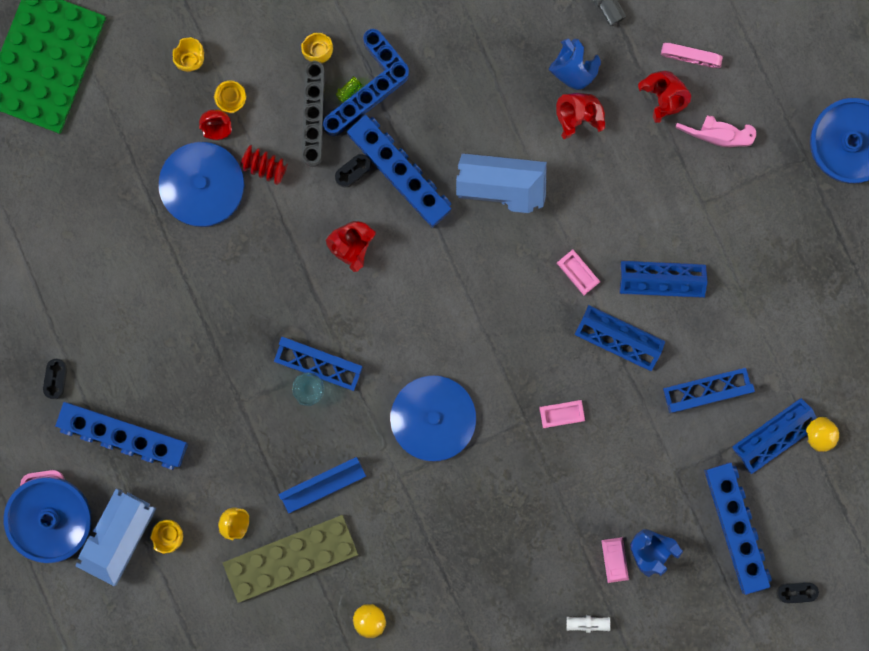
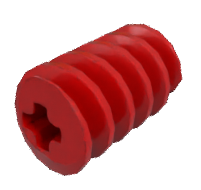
[240,145,288,185]

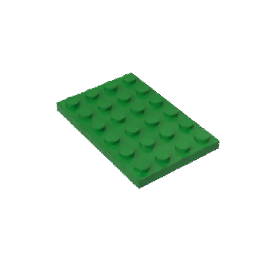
[0,0,106,134]

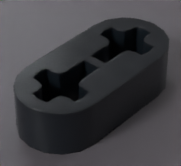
[335,154,371,188]
[43,359,67,399]
[776,582,819,603]

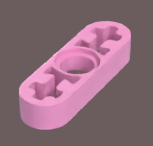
[661,43,723,68]

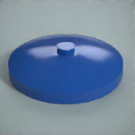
[810,98,869,184]
[159,142,244,227]
[391,376,476,461]
[4,476,92,563]

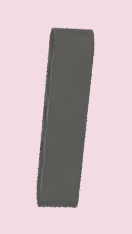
[302,61,325,167]

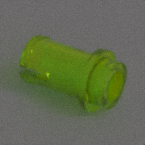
[335,76,362,103]

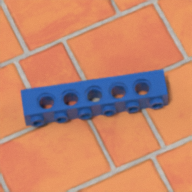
[347,115,451,228]
[55,402,188,470]
[704,463,772,595]

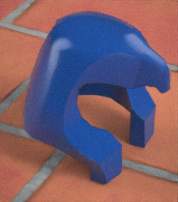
[549,38,601,90]
[630,529,683,577]

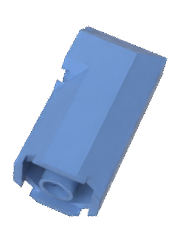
[456,154,547,213]
[76,489,156,586]

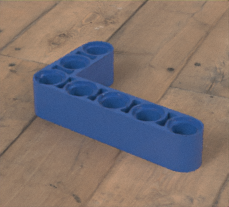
[323,29,409,136]

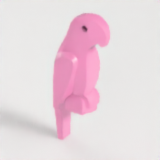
[676,115,756,147]

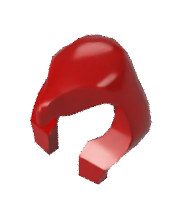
[638,71,691,123]
[556,93,606,139]
[326,221,376,272]

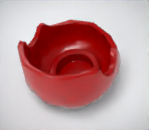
[199,109,232,140]

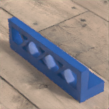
[620,261,707,298]
[574,305,666,371]
[274,337,363,391]
[663,368,755,413]
[732,398,817,474]
[278,457,366,514]

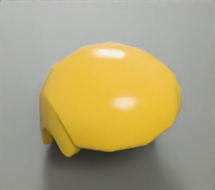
[301,33,333,63]
[173,37,204,72]
[214,80,246,113]
[806,417,839,452]
[218,507,249,540]
[150,519,183,554]
[353,604,386,639]

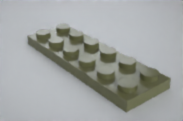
[223,515,358,603]

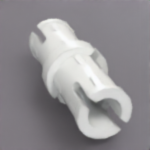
[567,615,610,633]

